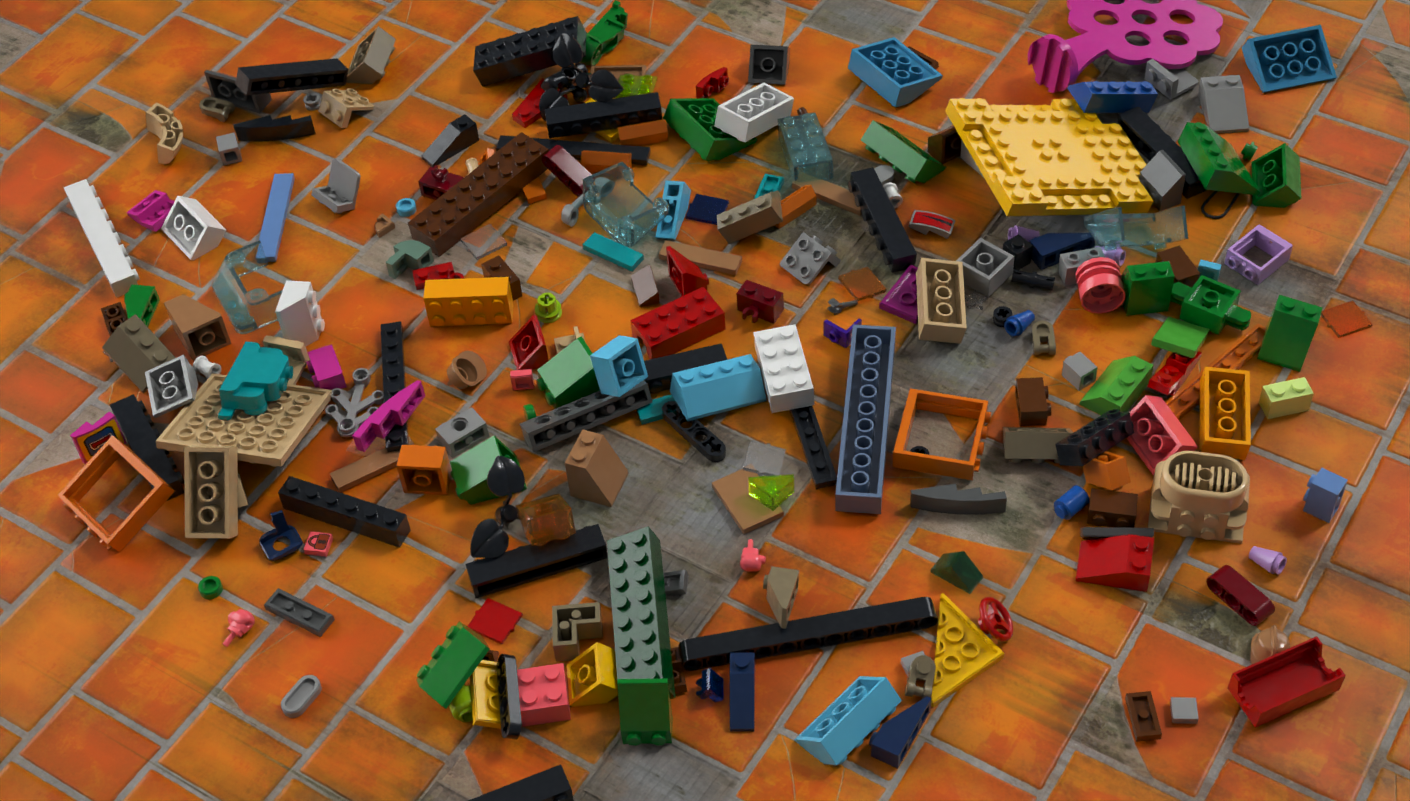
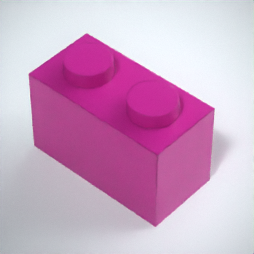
[306,344,347,390]

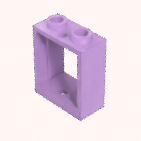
[1224,224,1293,285]

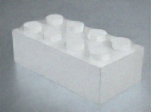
[714,82,794,142]
[753,324,815,413]

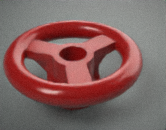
[978,597,1013,641]

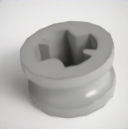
[303,93,321,111]

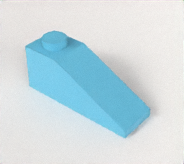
[655,180,691,240]

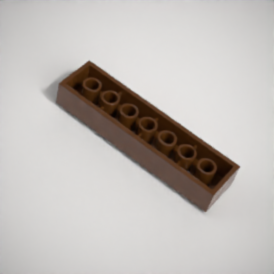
[408,132,549,257]

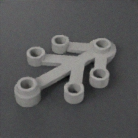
[325,368,384,437]

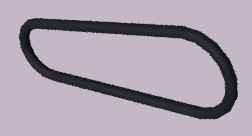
[1201,191,1240,219]

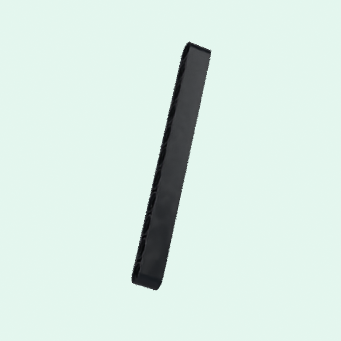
[678,597,938,671]

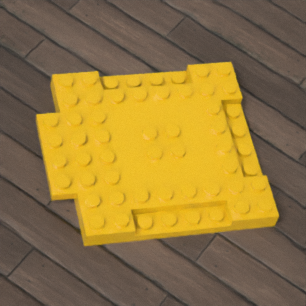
[945,98,1154,216]

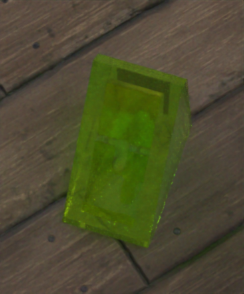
[748,474,794,511]

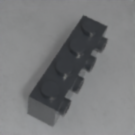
[1055,409,1134,466]

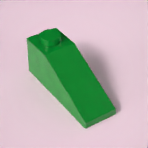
[124,284,160,327]

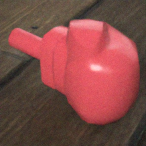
[740,539,766,572]
[223,609,255,647]

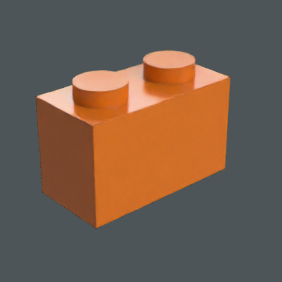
[1083,451,1131,491]

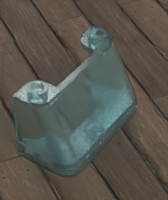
[583,162,669,248]

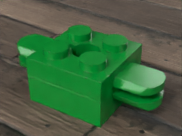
[1170,275,1251,335]

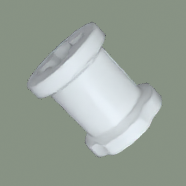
[883,182,903,209]
[193,356,221,379]

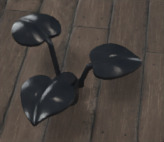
[539,33,624,121]
[470,456,570,558]

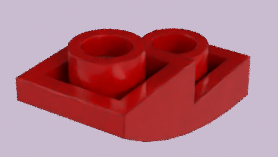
[696,67,729,98]

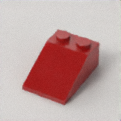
[1076,534,1154,592]

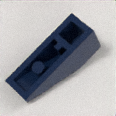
[1029,233,1096,270]
[730,653,756,731]
[869,696,931,769]

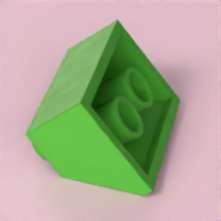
[1079,356,1154,415]

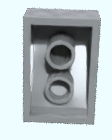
[1198,75,1249,134]
[145,355,198,418]

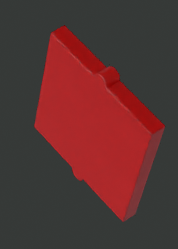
[467,598,523,644]

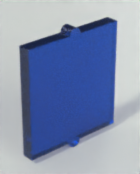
[686,194,729,225]

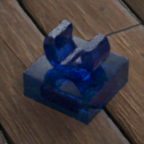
[696,668,724,702]

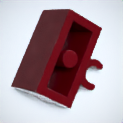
[418,165,464,200]
[736,280,784,324]

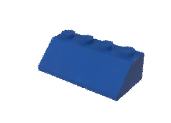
[1067,81,1158,113]

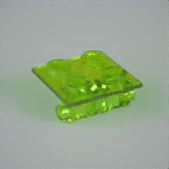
[616,74,658,98]

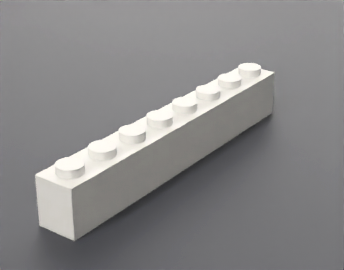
[64,179,140,298]

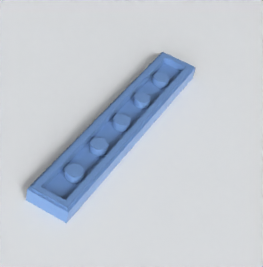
[255,173,295,262]

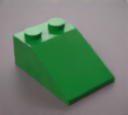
[617,678,673,746]

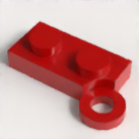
[412,262,464,290]

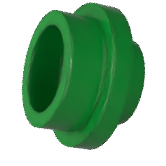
[1241,141,1258,160]

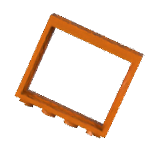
[893,388,991,481]
[58,435,175,552]

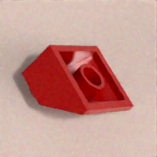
[666,246,709,296]

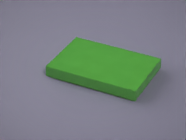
[1151,316,1210,358]

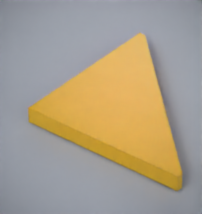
[931,593,1005,707]

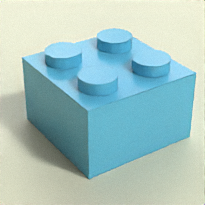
[590,335,648,397]

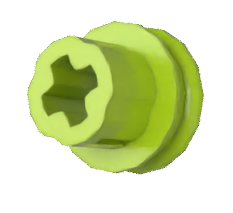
[535,292,562,323]

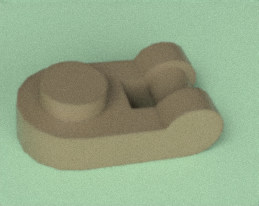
[199,97,236,122]
[1031,321,1056,355]
[905,655,936,700]

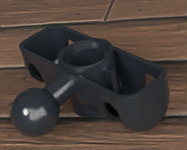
[541,63,588,103]

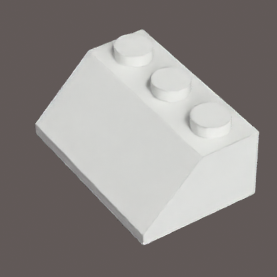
[161,196,226,260]
[275,280,325,346]

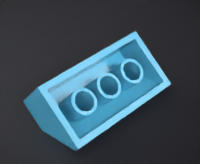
[670,354,766,421]
[795,676,902,765]

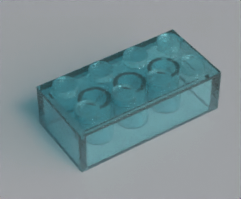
[778,113,833,184]

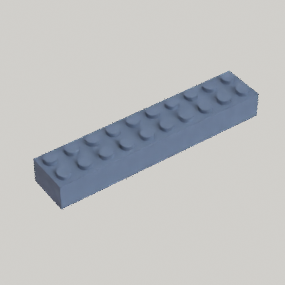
[835,325,896,514]

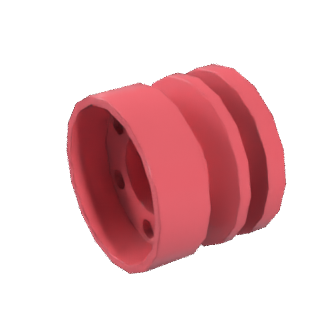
[1075,257,1125,314]

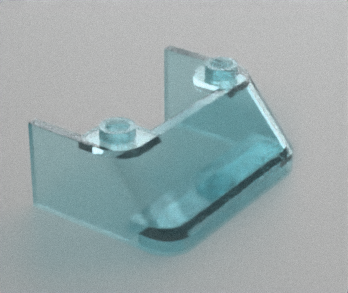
[1084,206,1188,251]
[211,240,283,334]

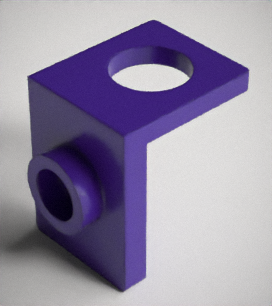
[823,319,862,348]

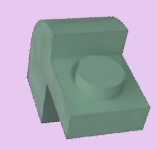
[386,240,434,279]

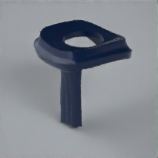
[259,510,303,561]

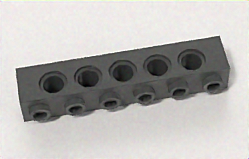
[520,380,652,452]

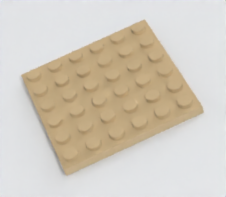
[156,373,332,467]

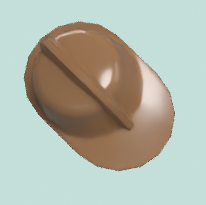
[447,351,487,389]
[1250,625,1290,665]

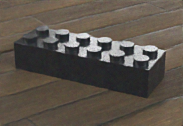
[473,16,587,87]

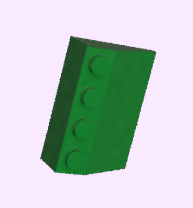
[663,98,757,161]
[1178,122,1260,195]

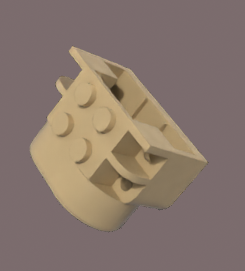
[1148,451,1250,544]

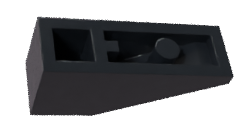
[421,114,479,167]

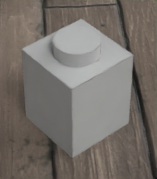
[216,132,242,166]
[1062,352,1098,391]

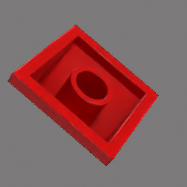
[508,315,549,370]

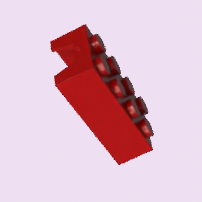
[630,287,726,359]
[1227,636,1346,728]

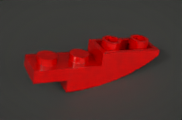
[1147,351,1202,396]

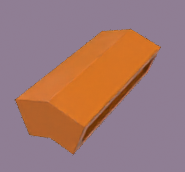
[617,119,669,146]
[581,150,632,176]
[775,185,817,229]

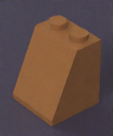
[164,294,231,361]
[565,429,629,507]

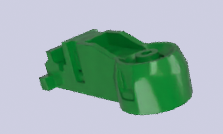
[580,0,628,66]

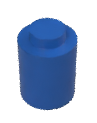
[1054,485,1090,520]

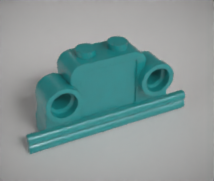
[218,341,293,420]

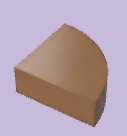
[375,213,395,238]

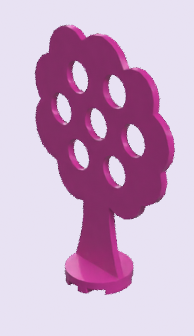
[1028,0,1223,93]

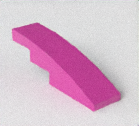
[352,380,426,452]

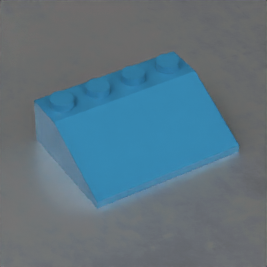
[1241,25,1337,93]
[848,37,943,107]

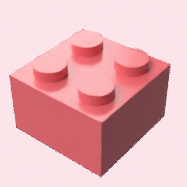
[517,663,571,727]

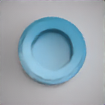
[396,198,417,217]

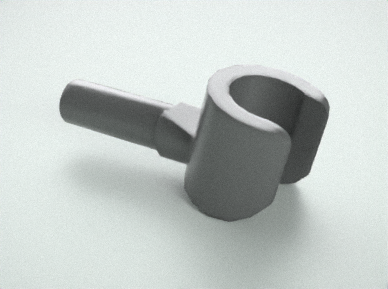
[827,298,858,315]

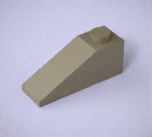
[763,566,799,629]

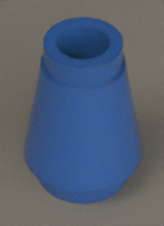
[1004,310,1035,336]

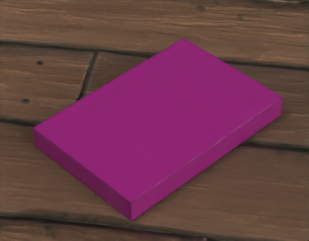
[879,265,918,324]

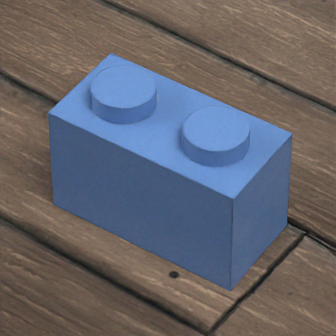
[1303,468,1348,523]

